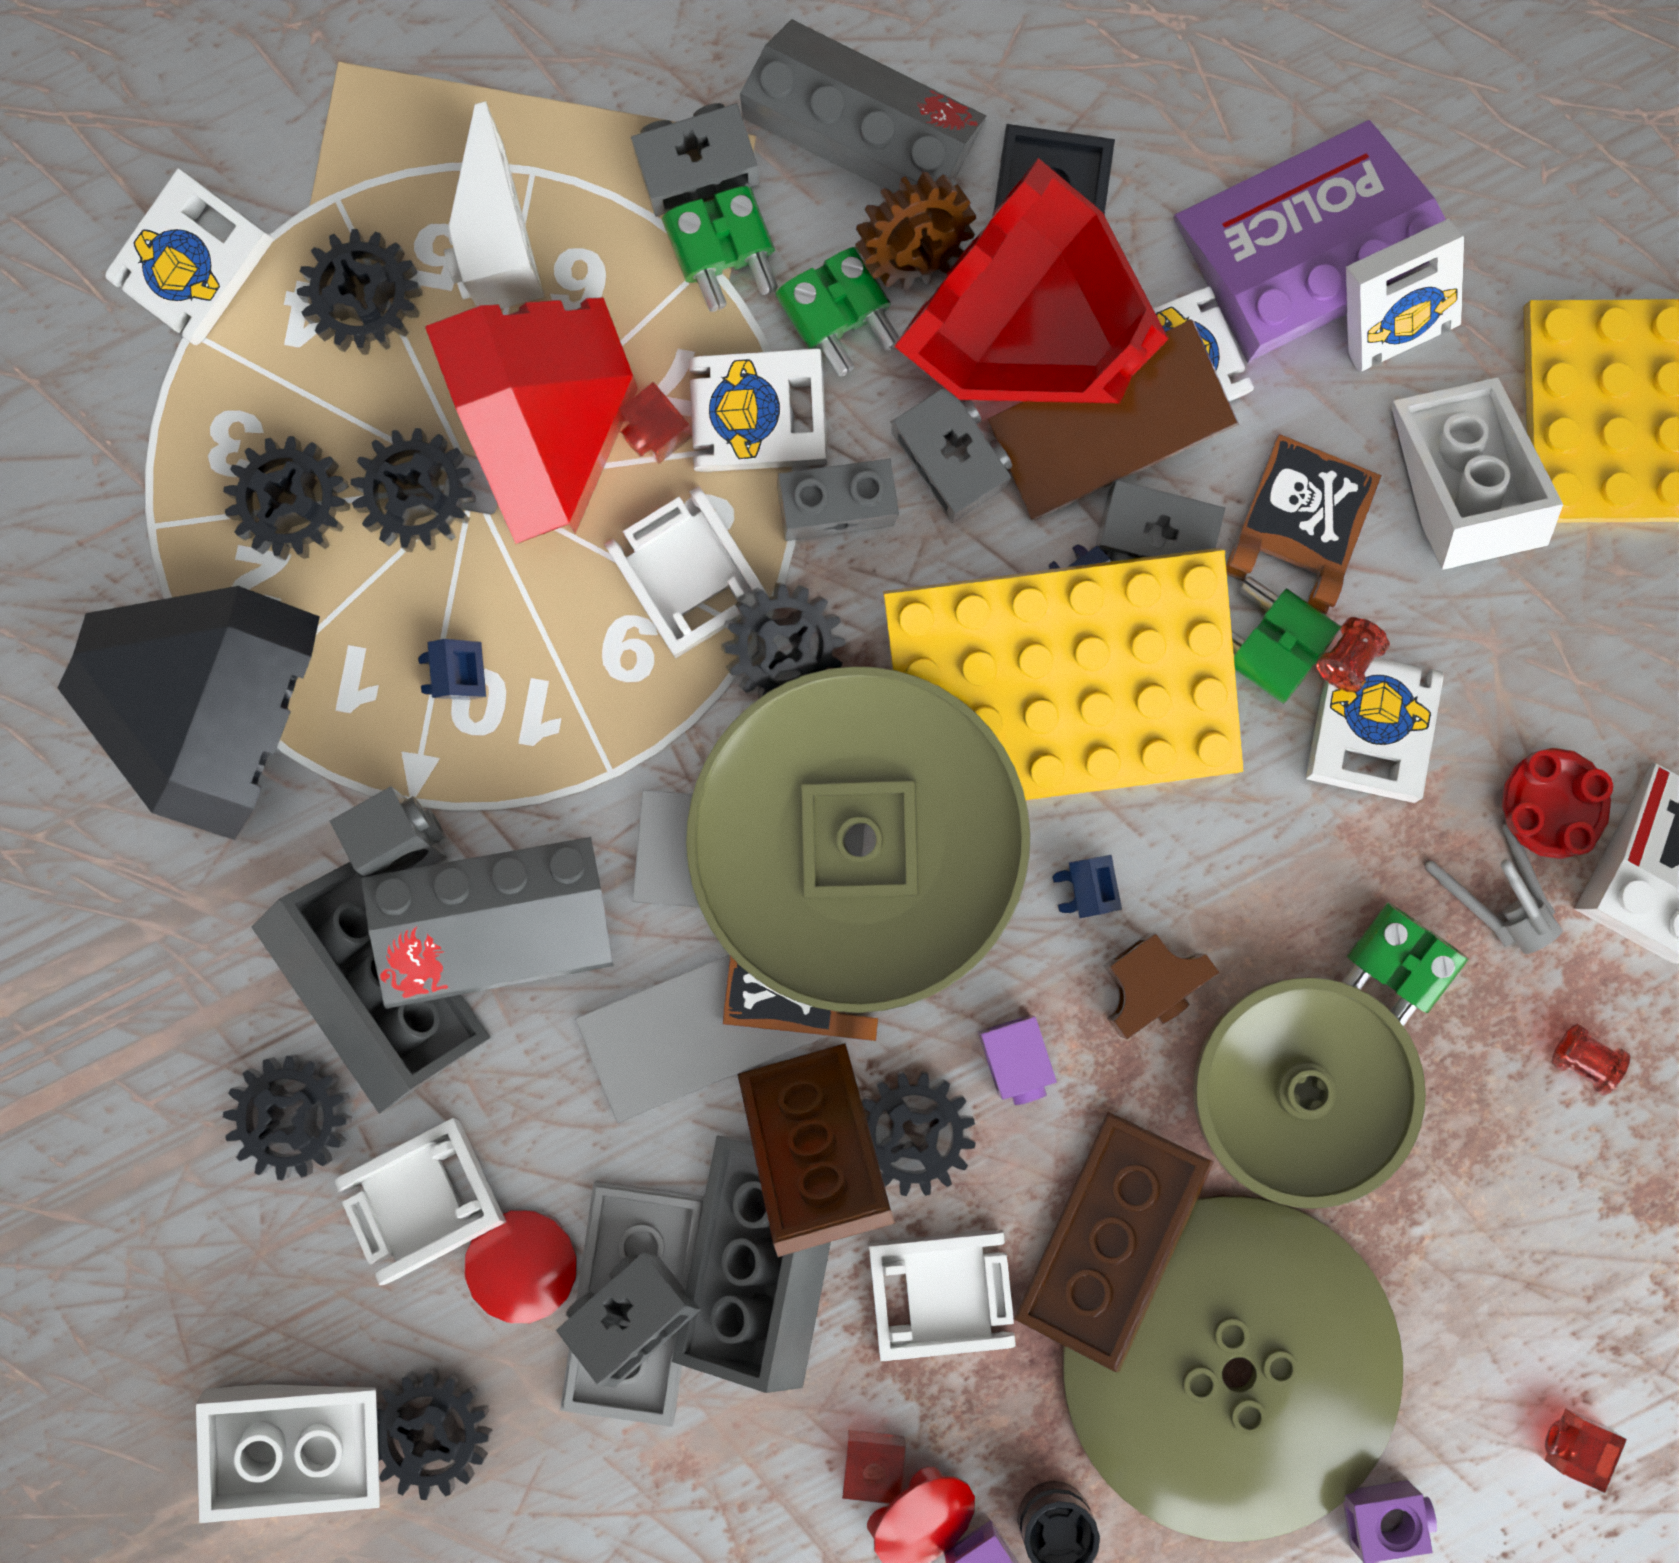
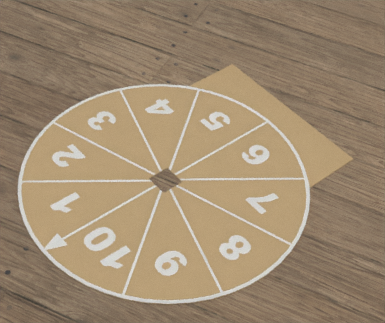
[145,61,800,811]

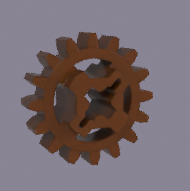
[855,172,977,289]

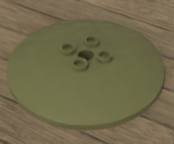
[686,667,1031,1013]
[1062,1195,1403,1542]

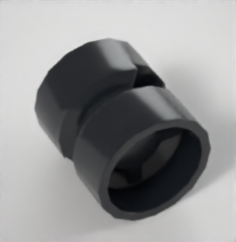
[1017,1481,1100,1563]

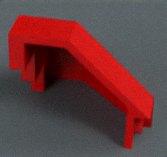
[894,158,1169,403]
[425,297,638,544]

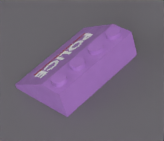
[1173,119,1446,362]

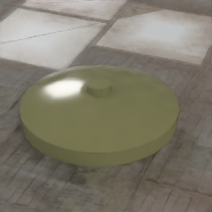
[1193,977,1426,1209]

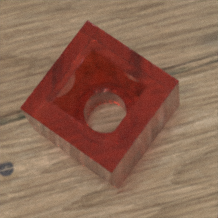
[619,382,692,464]
[1544,1408,1627,1493]
[842,1430,906,1504]

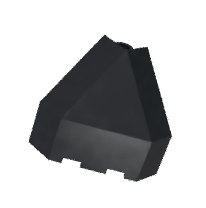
[57,586,320,840]

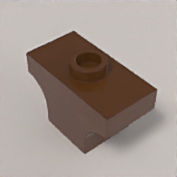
[1103,933,1220,1040]

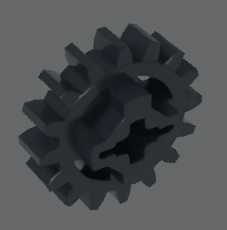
[297,229,423,355]
[350,428,476,552]
[223,436,350,561]
[721,582,846,699]
[223,1054,352,1181]
[861,1071,976,1196]
[377,1368,493,1500]

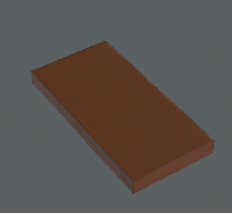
[988,319,1240,521]
[737,1043,895,1257]
[1014,1112,1214,1372]

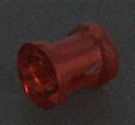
[1316,617,1390,693]
[1551,1024,1631,1096]

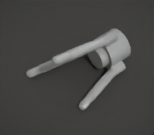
[1425,824,1563,954]

